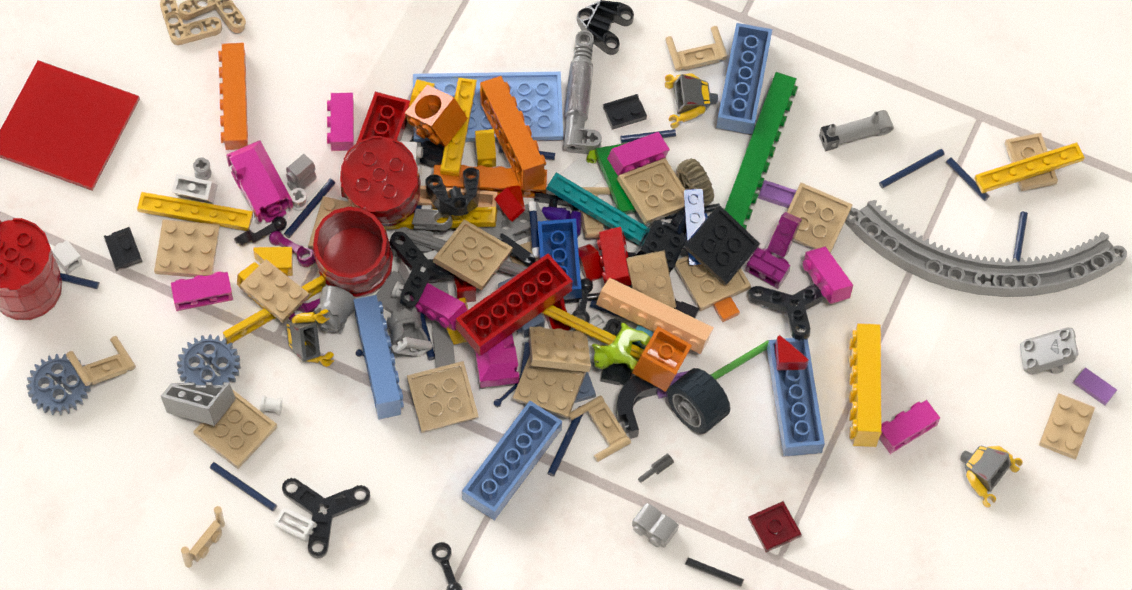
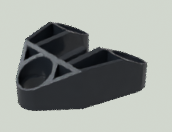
[577,0,634,55]
[425,167,480,216]

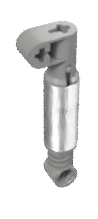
[563,30,602,154]

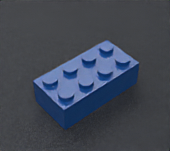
[538,219,582,299]

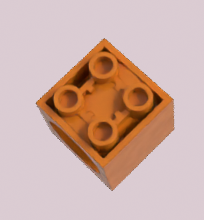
[405,85,468,147]
[632,326,692,392]

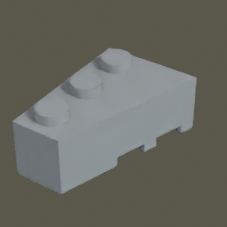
[160,382,236,426]

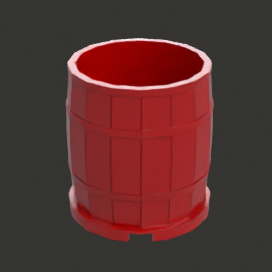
[340,136,421,226]
[313,206,393,297]
[0,218,62,320]

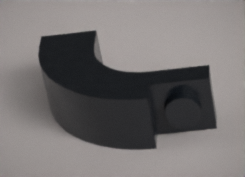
[616,375,658,439]

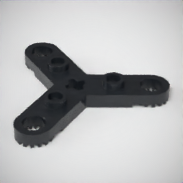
[389,231,460,309]
[748,284,826,341]
[282,478,370,558]

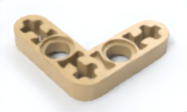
[160,0,222,45]
[178,0,246,33]

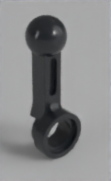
[234,216,287,246]
[572,278,593,323]
[431,542,463,590]

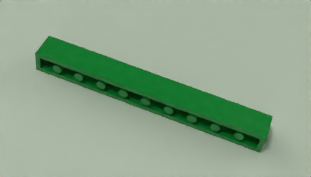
[725,72,798,229]

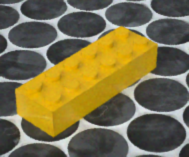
[849,323,881,447]

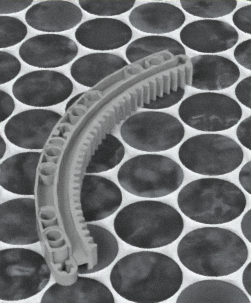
[845,200,1127,297]

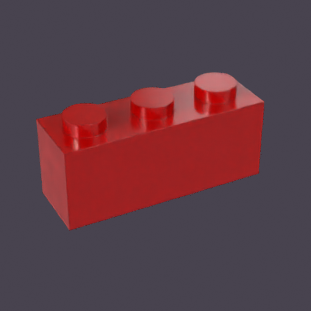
[597,227,632,286]

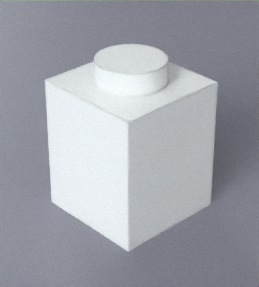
[52,240,83,274]

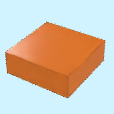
[714,297,740,322]

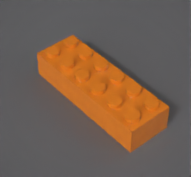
[480,76,546,191]

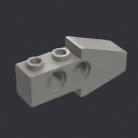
[480,202,547,242]

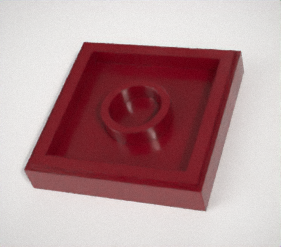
[748,501,802,553]

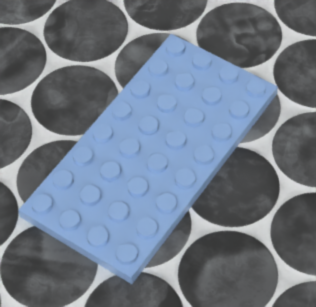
[413,71,563,142]

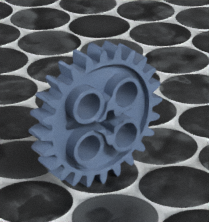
[177,334,241,385]
[26,354,91,415]

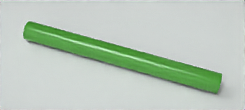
[710,340,769,380]

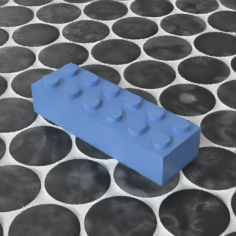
[716,23,773,134]
[353,295,404,420]
[767,338,825,457]
[462,401,562,521]

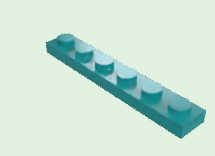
[546,172,647,244]

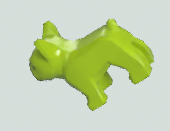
[592,323,651,370]

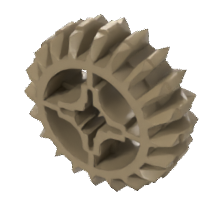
[676,158,714,207]

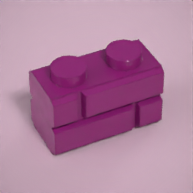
[767,212,802,257]
[745,247,791,289]

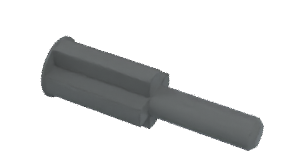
[638,453,674,483]

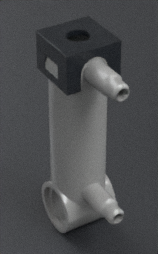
[819,110,894,152]

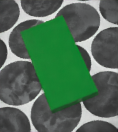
[595,143,637,214]

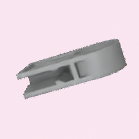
[412,209,453,231]

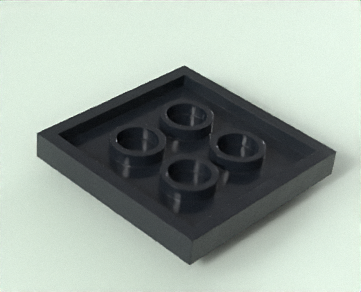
[683,205,760,286]

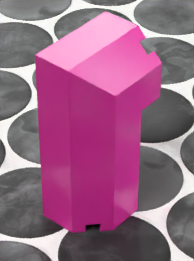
[226,140,293,223]
[475,334,519,388]

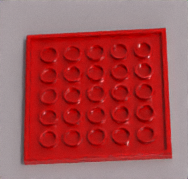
[0,60,140,191]

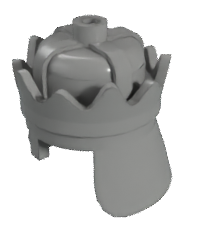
[313,286,356,334]
[386,307,428,351]

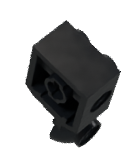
[633,208,687,273]

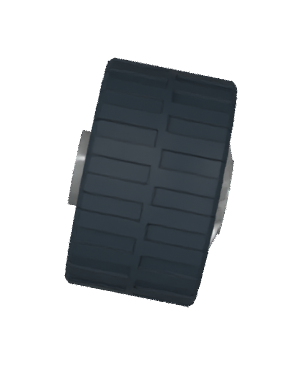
[667,368,730,434]

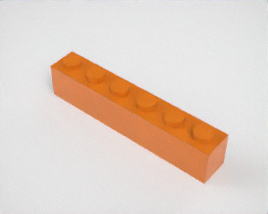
[218,43,248,150]
[433,164,547,198]

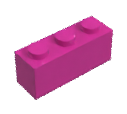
[327,93,354,151]
[607,132,670,176]
[803,246,853,304]
[171,272,233,311]
[410,283,468,331]
[879,400,940,454]

